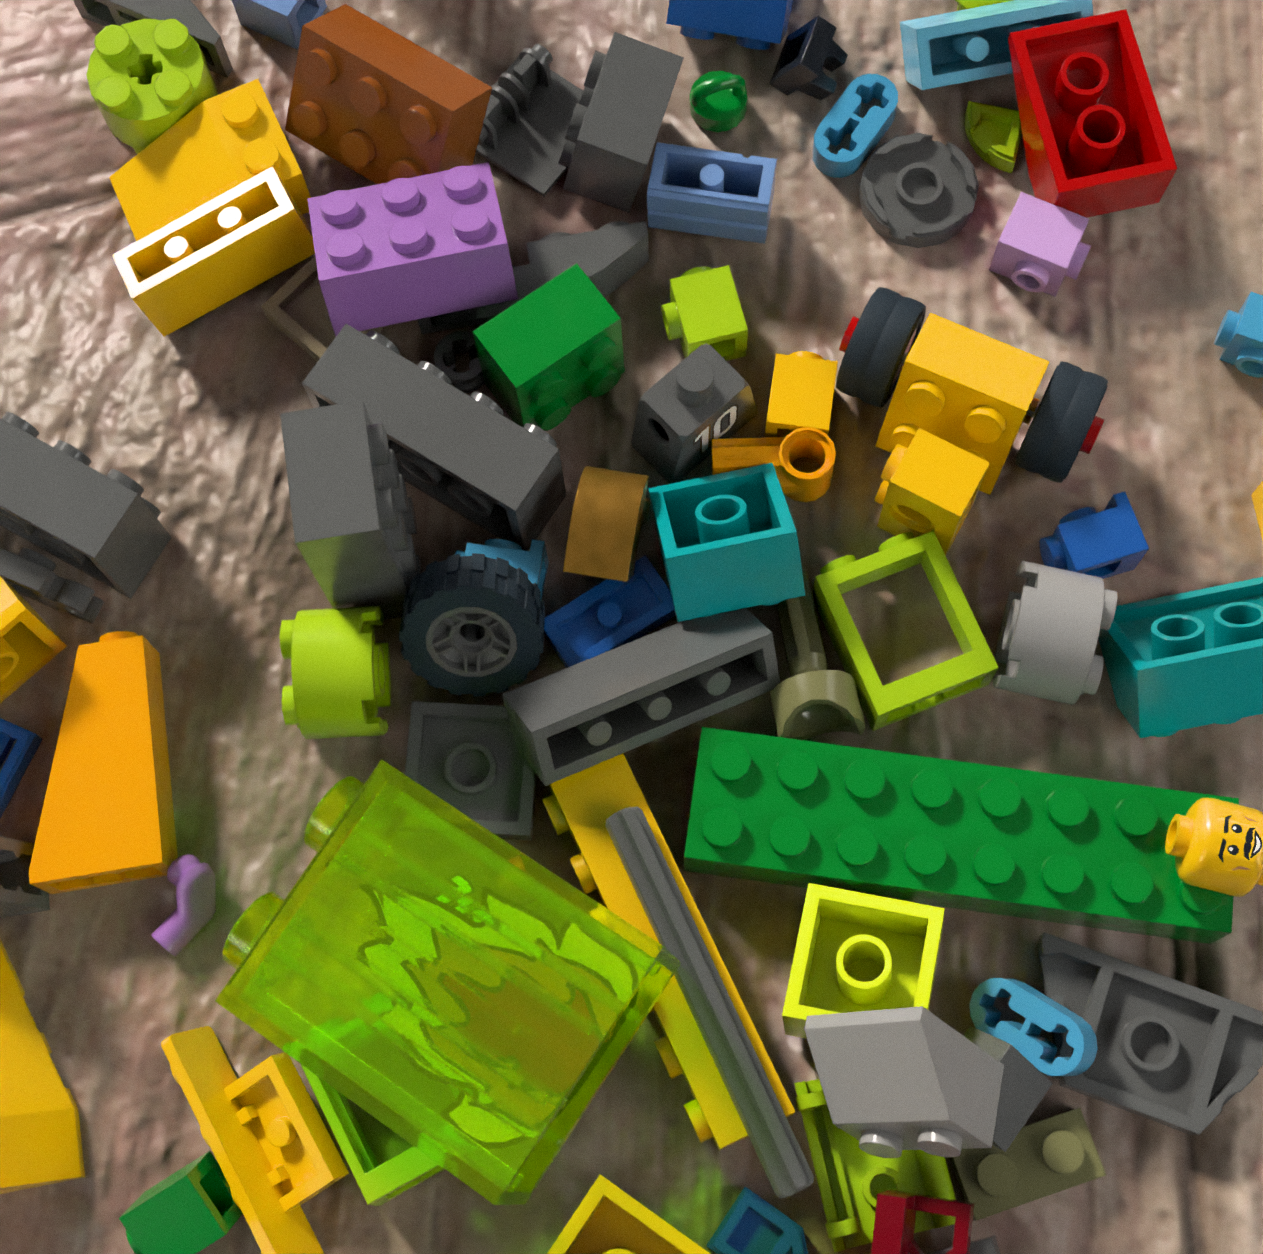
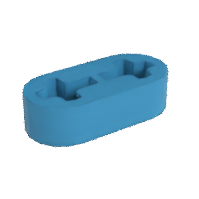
[812,74,898,178]
[969,978,1098,1076]

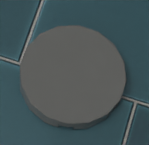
[858,133,979,248]

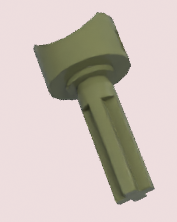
[770,571,865,741]

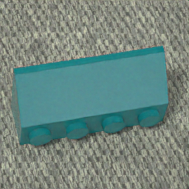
[1098,577,1263,738]

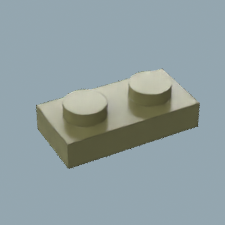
[949,1108,1106,1221]

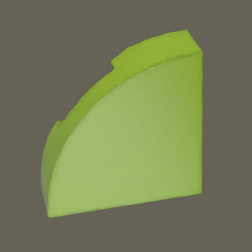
[965,101,1022,173]

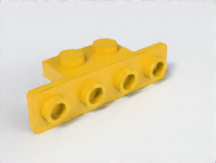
[161,1026,349,1254]

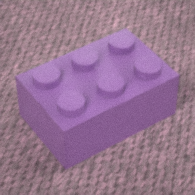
[307,162,518,336]

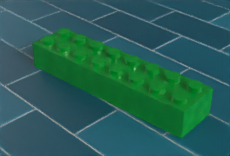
[684,727,1239,944]

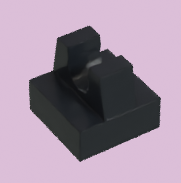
[769,15,848,100]

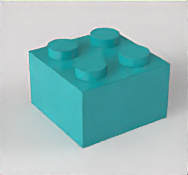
[649,463,805,622]

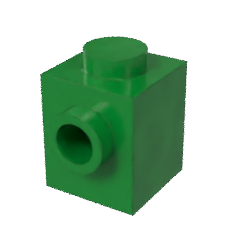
[119,1151,243,1254]

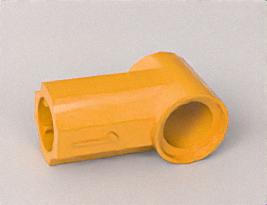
[712,427,836,502]

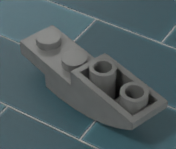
[417,221,649,335]

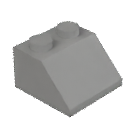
[804,1006,1004,1158]

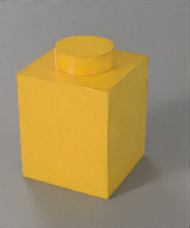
[765,351,838,438]

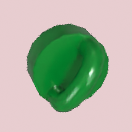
[690,71,748,132]

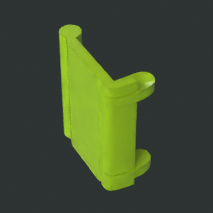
[794,1079,956,1252]

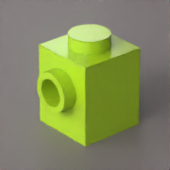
[661,265,748,361]

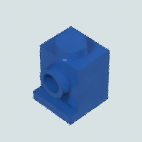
[1039,491,1149,579]

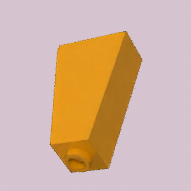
[29,631,178,894]

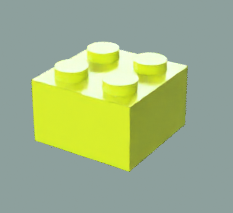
[782,883,945,1039]

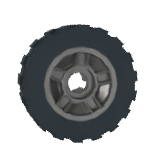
[399,553,545,697]

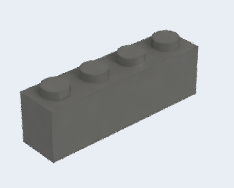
[502,608,781,786]

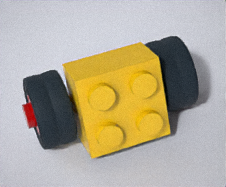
[836,287,1108,495]

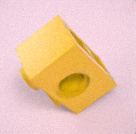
[874,428,990,556]

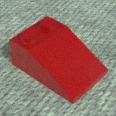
[1008,9,1178,218]

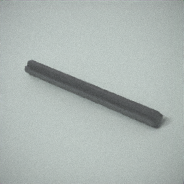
[605,807,814,1198]

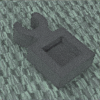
[0,547,105,624]

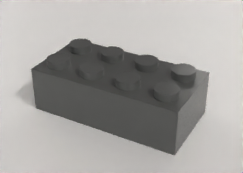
[302,324,566,551]
[280,400,423,620]
[0,411,172,599]

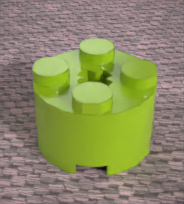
[86,19,218,154]
[279,606,391,739]

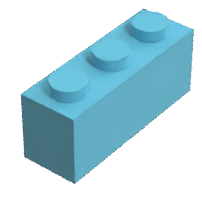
[900,0,1093,90]

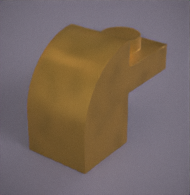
[563,466,650,582]

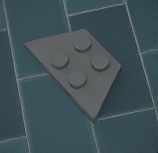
[1037,932,1263,1136]

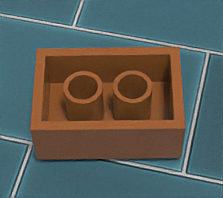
[285,4,492,184]

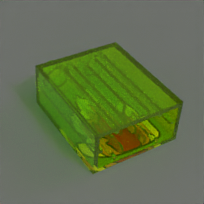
[215,759,681,1205]

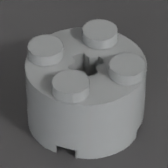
[993,561,1118,705]

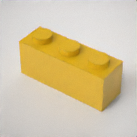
[112,167,315,337]

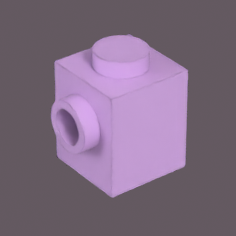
[989,192,1091,297]

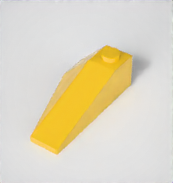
[0,939,85,1194]

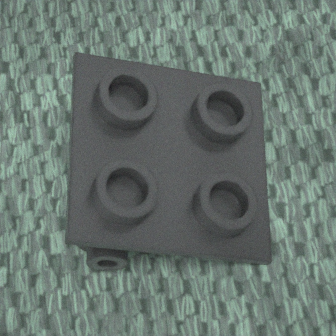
[476,44,583,197]

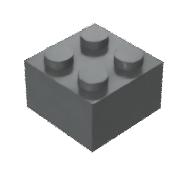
[558,32,684,213]

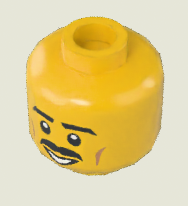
[1165,798,1263,897]

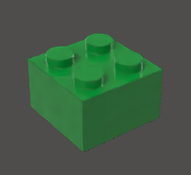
[472,263,625,431]

